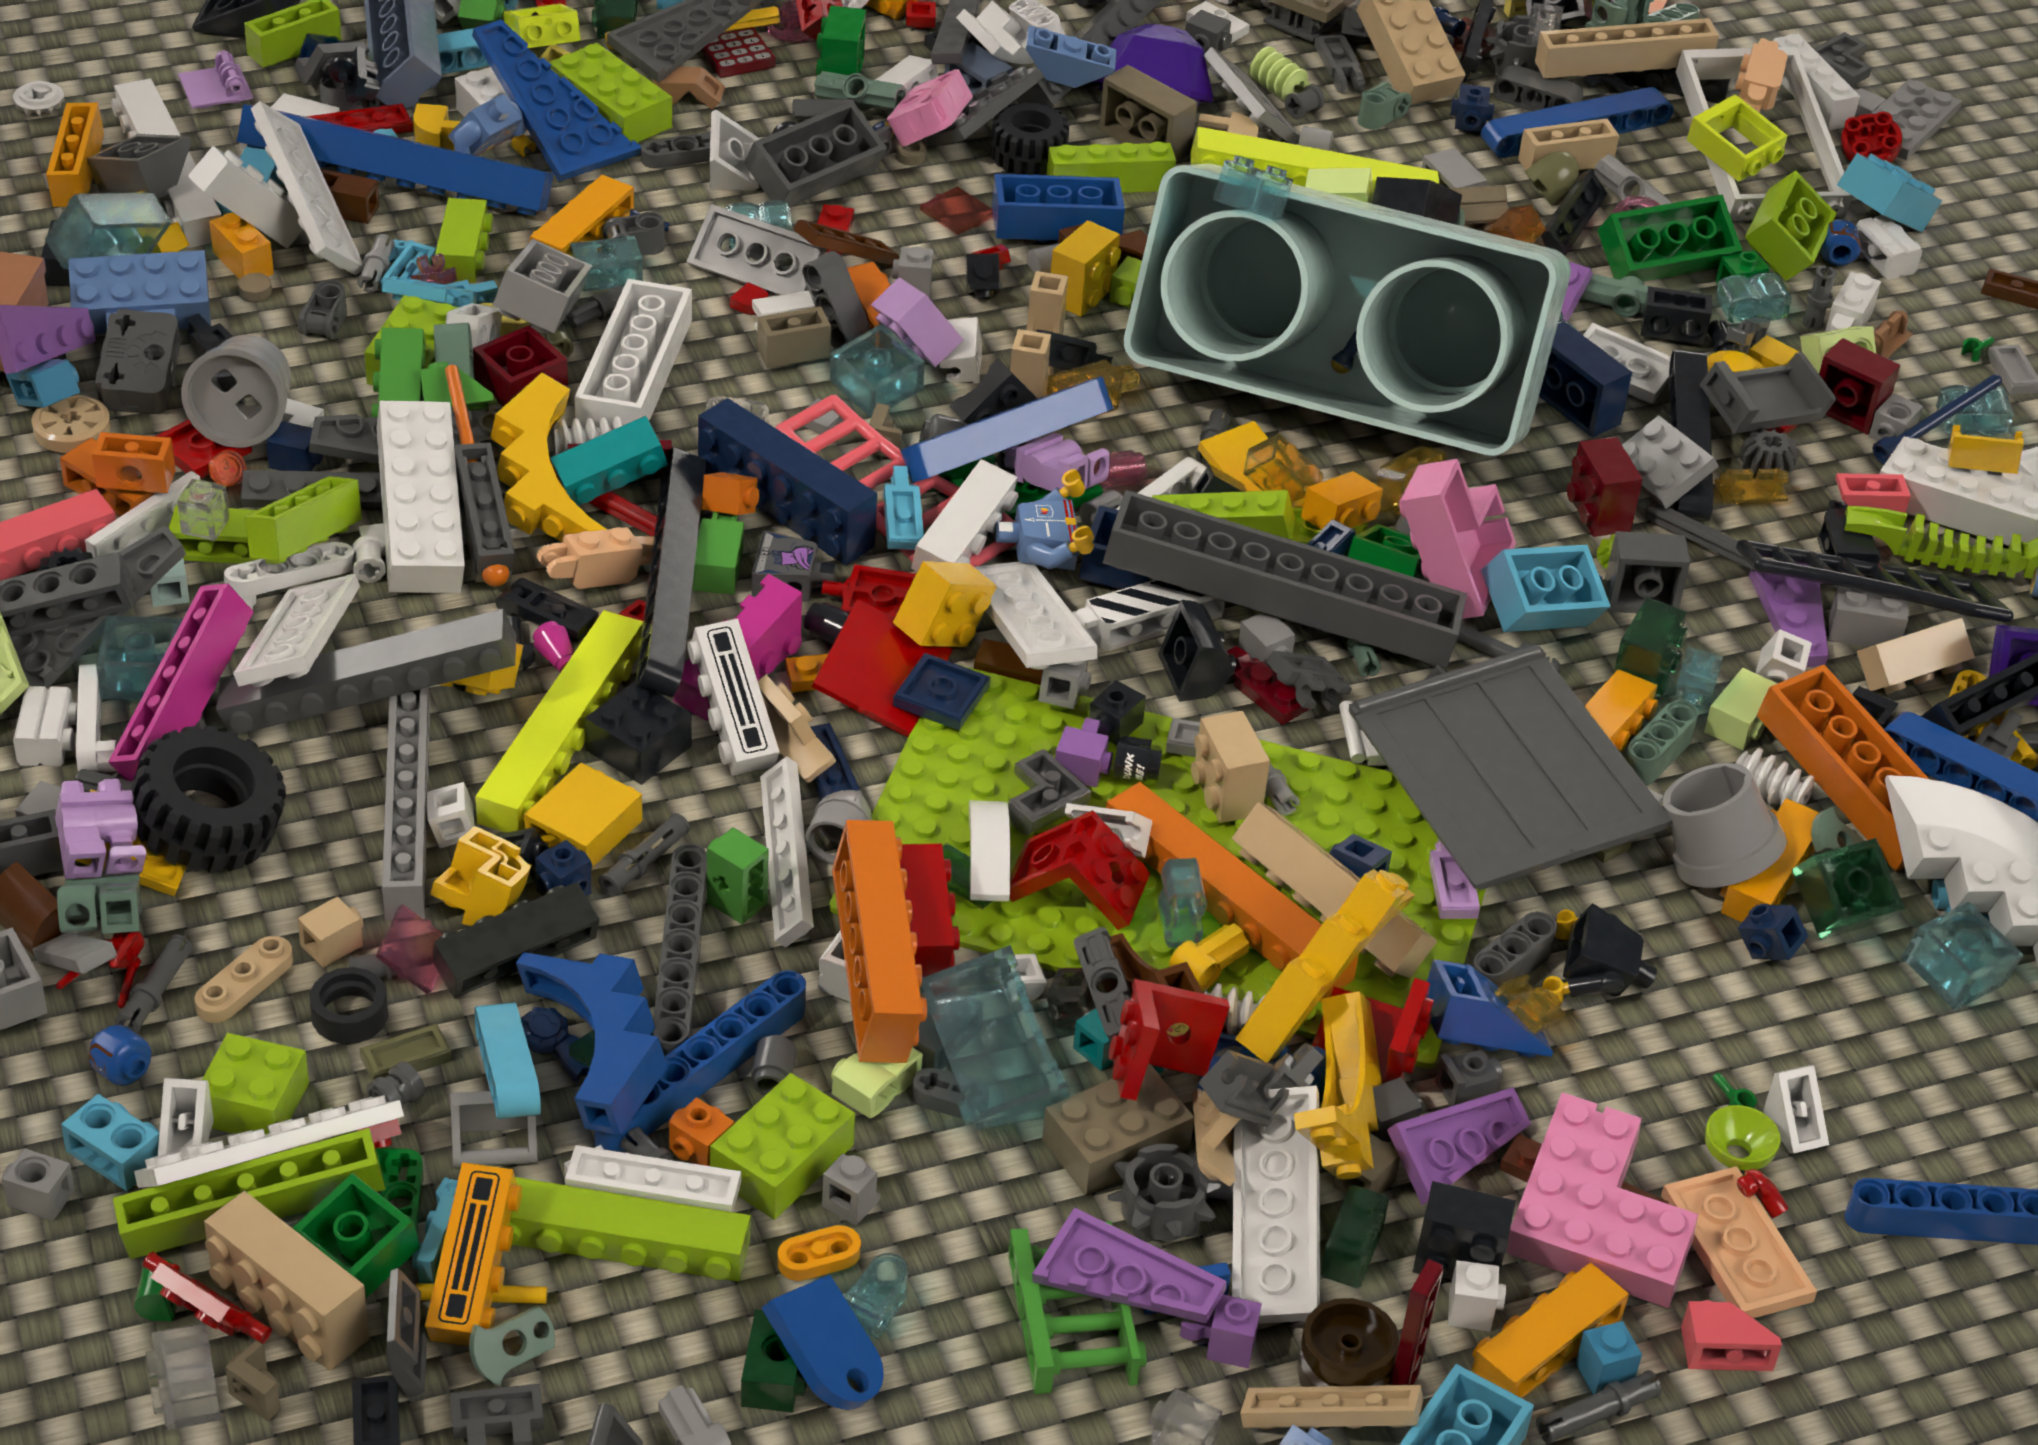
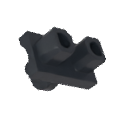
[329,46,380,104]

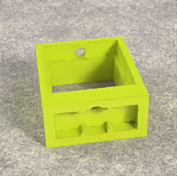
[503,3,581,48]
[1687,94,1788,182]

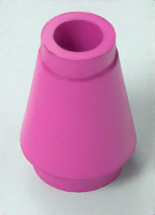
[533,621,574,673]

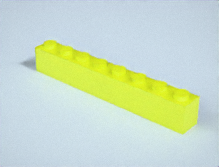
[1191,127,1439,189]
[475,610,643,833]

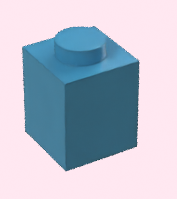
[1575,1321,1642,1395]

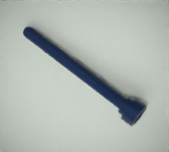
[1872,374,2002,465]

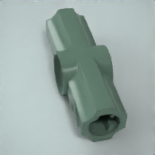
[814,71,906,112]
[1580,274,1648,317]

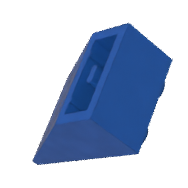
[1427,959,1553,1057]

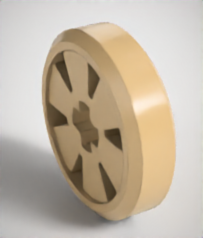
[32,395,111,453]

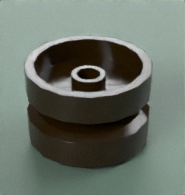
[1297,1298,1399,1387]

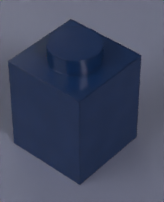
[266,421,323,471]

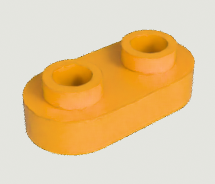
[778,1225,861,1281]

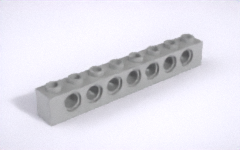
[382,687,430,920]

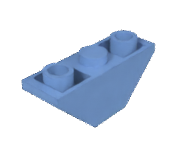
[1026,25,1116,88]

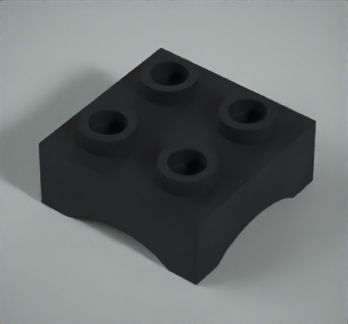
[950,358,1038,425]

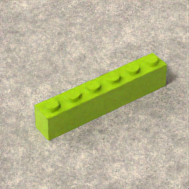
[113,1128,385,1260]
[509,1177,751,1282]

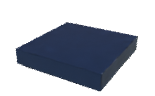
[893,653,991,730]

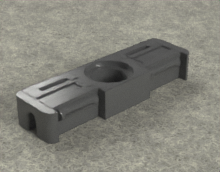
[1073,927,1132,1043]

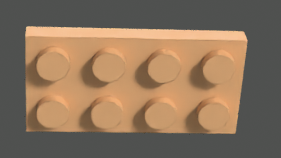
[1661,1166,1817,1318]

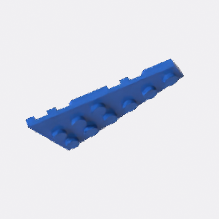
[472,20,641,182]

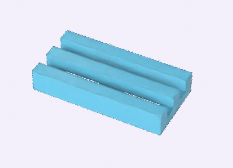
[380,241,437,290]

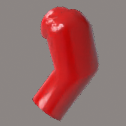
[1736,1168,1789,1219]

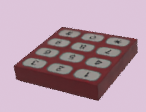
[700,27,776,78]

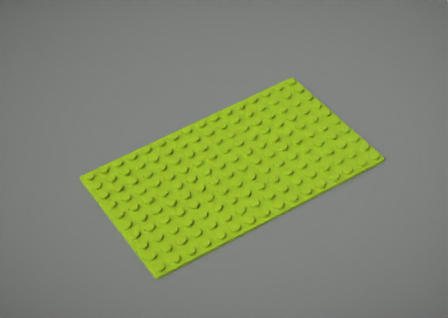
[830,665,1486,1069]

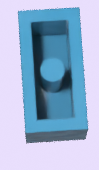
[6,359,80,408]

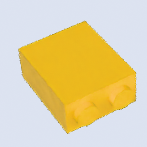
[524,763,643,868]

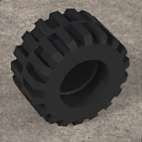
[991,102,1069,175]

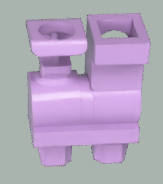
[1004,433,1110,497]
[55,779,146,879]

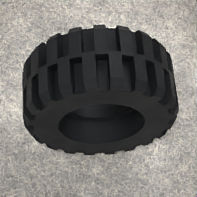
[131,726,286,873]

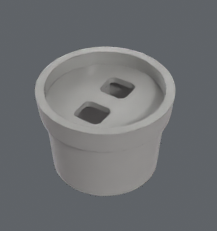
[181,335,291,448]
[1663,763,1787,888]

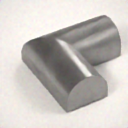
[1008,749,1092,835]

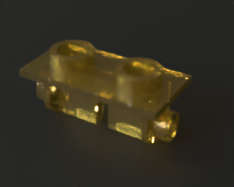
[1714,468,1789,504]

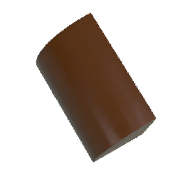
[0,862,63,956]

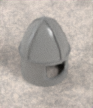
[805,790,872,865]

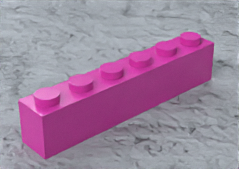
[108,583,254,781]

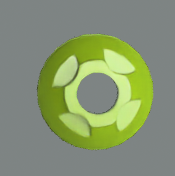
[1705,1105,1781,1171]

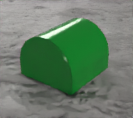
[134,1259,177,1321]

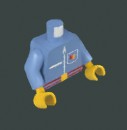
[448,94,536,157]
[996,469,1094,570]

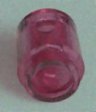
[1093,450,1147,488]

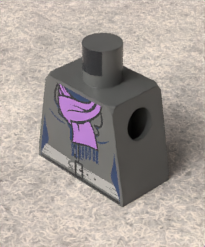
[752,530,836,602]

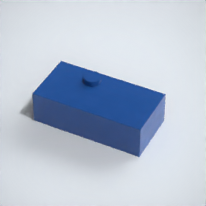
[992,174,1125,242]

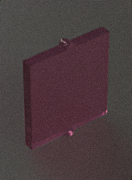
[375,904,443,994]

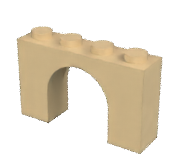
[1010,271,1068,399]

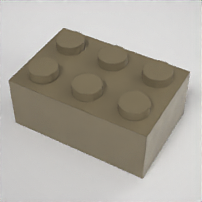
[1099,65,1197,163]
[1042,1063,1194,1196]

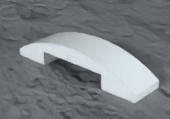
[969,800,1010,901]

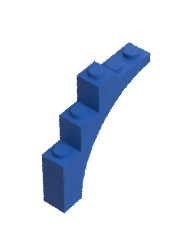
[516,952,668,1135]

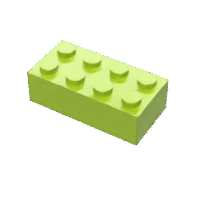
[549,42,672,143]

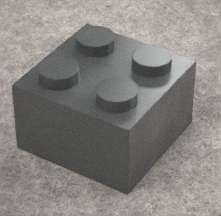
[1604,531,1690,615]

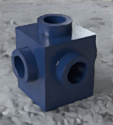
[1450,84,1495,132]
[534,840,592,896]
[1737,904,1808,961]

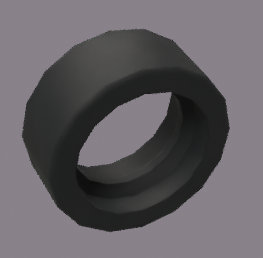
[309,967,389,1044]

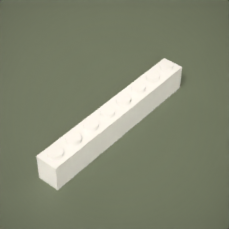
[111,78,222,249]

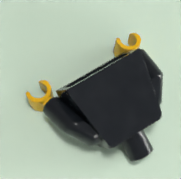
[1542,903,1657,1008]

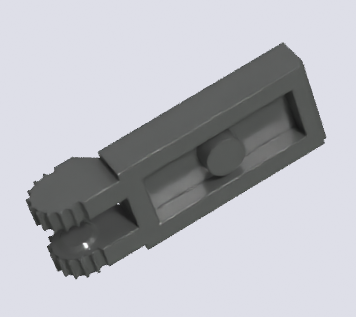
[1314,34,1365,92]

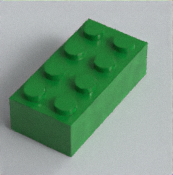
[1597,194,1743,282]

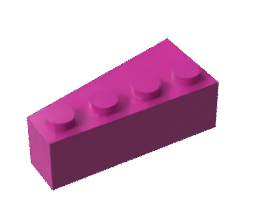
[673,573,802,721]

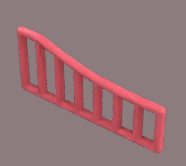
[775,395,1015,567]

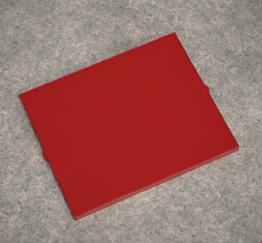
[811,599,953,737]

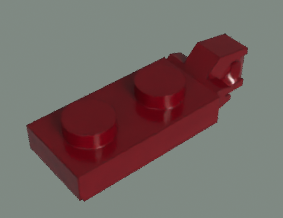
[1227,646,1310,725]

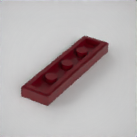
[1390,1259,1444,1385]

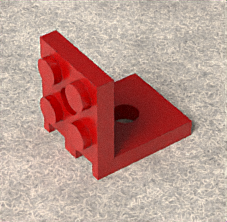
[1009,810,1150,930]
[1312,978,1434,1084]
[1109,979,1230,1101]

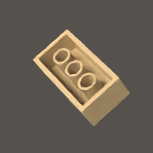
[1356,0,1466,105]
[204,1191,370,1371]

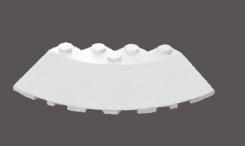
[1885,775,2038,967]

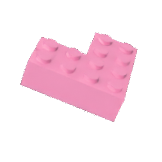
[1399,459,1516,619]
[1507,1092,1698,1308]

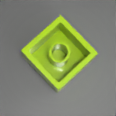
[202,1033,309,1134]

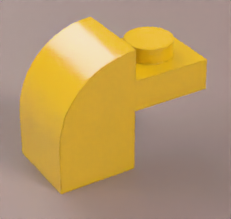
[413,103,461,151]

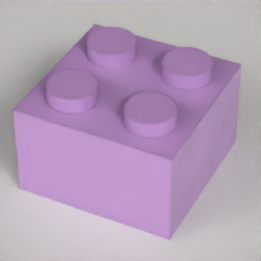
[871,277,964,367]

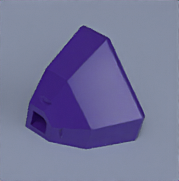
[1090,24,1213,107]

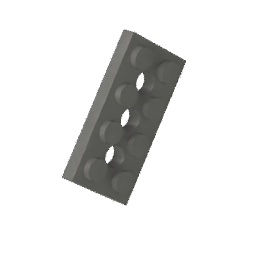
[924,67,1044,148]

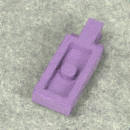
[1429,838,1480,919]

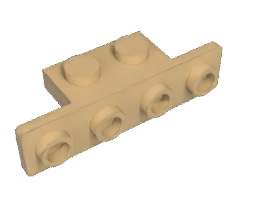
[758,675,836,783]
[1192,1088,1241,1187]

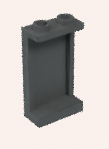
[1700,352,1836,434]

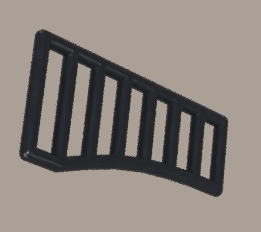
[1736,539,2014,623]

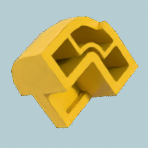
[430,826,531,926]

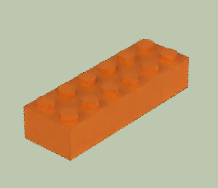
[1756,664,1929,872]
[832,820,927,1063]

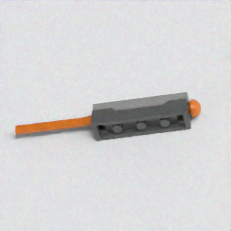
[445,365,515,587]

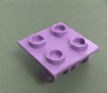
[178,50,253,109]

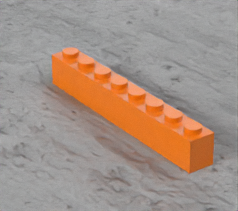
[1106,782,1359,1002]

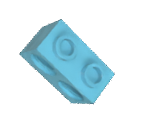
[61,1094,159,1191]

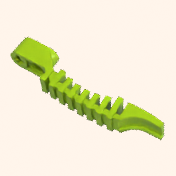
[1844,506,2038,579]

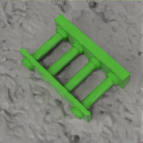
[1008,1221,1147,1394]

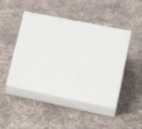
[710,110,760,191]

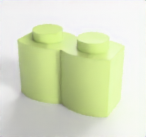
[831,1047,923,1118]

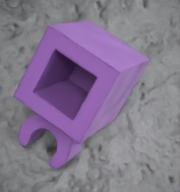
[1055,717,1113,788]
[1180,1295,1262,1369]

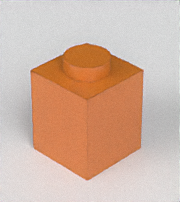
[701,472,759,515]

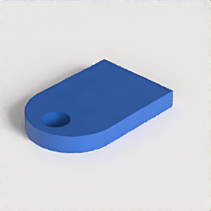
[761,1274,884,1410]

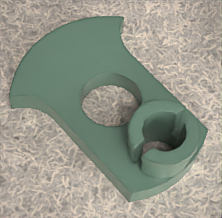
[1811,807,1883,877]
[469,1306,555,1386]

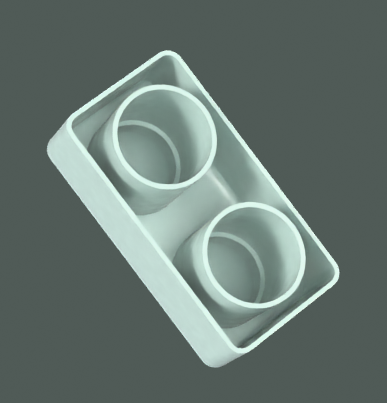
[1124,164,1571,456]

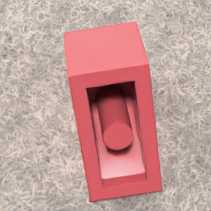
[1835,473,1911,513]
[1681,1300,1782,1371]

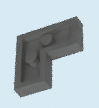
[1813,32,1872,86]

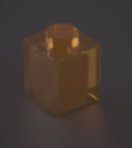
[1489,204,1546,244]

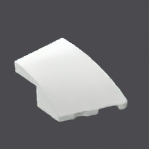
[956,0,1034,64]

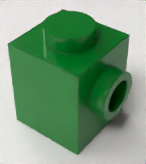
[1715,250,1770,300]

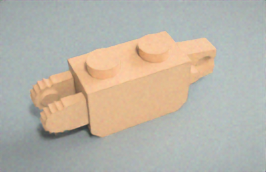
[1735,38,1788,113]
[537,527,654,590]

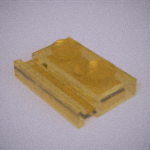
[1494,974,1567,1034]

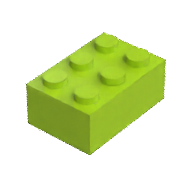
[1744,170,1837,281]
[364,295,459,385]
[710,1073,855,1220]

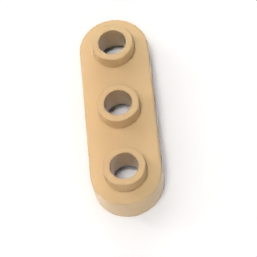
[195,936,293,1023]

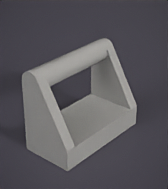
[450,1091,538,1168]

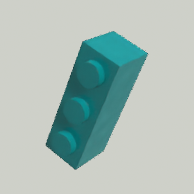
[550,416,668,505]

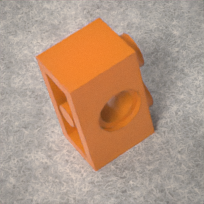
[92,432,176,493]

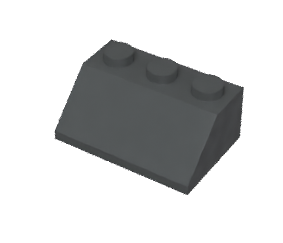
[86,134,191,200]

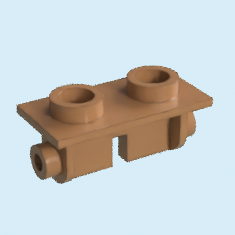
[1874,310,1913,359]

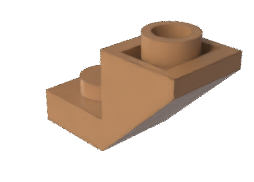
[652,67,725,109]

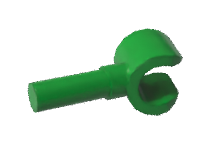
[1961,336,1994,362]
[1713,1072,1757,1108]

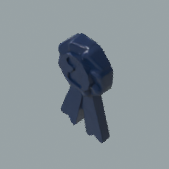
[521,1007,595,1082]

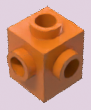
[668,1097,735,1166]

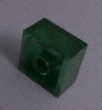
[1613,597,1689,699]
[1791,838,1905,940]

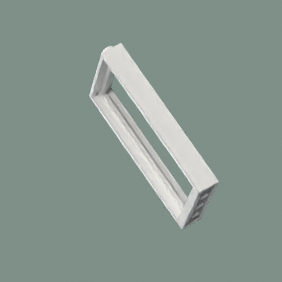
[1676,47,1853,221]

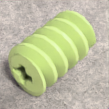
[1249,46,1310,102]

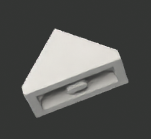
[1763,1065,1829,1153]
[158,1078,214,1158]

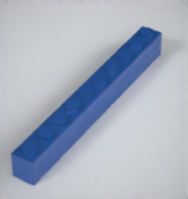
[237,104,554,216]

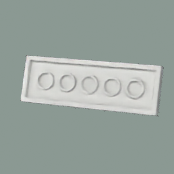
[251,101,364,275]
[974,561,1097,670]
[233,573,360,687]
[1232,1086,1320,1324]
[134,1095,404,1188]

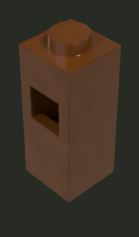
[320,169,380,224]

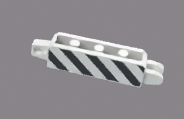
[1072,580,1225,651]

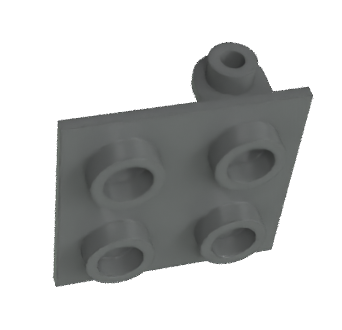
[1263,2,1342,42]

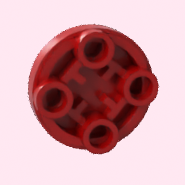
[1841,111,1902,162]

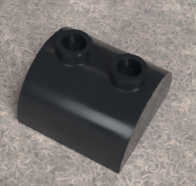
[1158,600,1236,702]

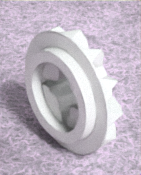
[13,81,65,115]

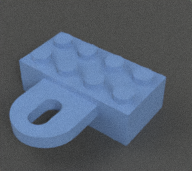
[69,250,211,334]

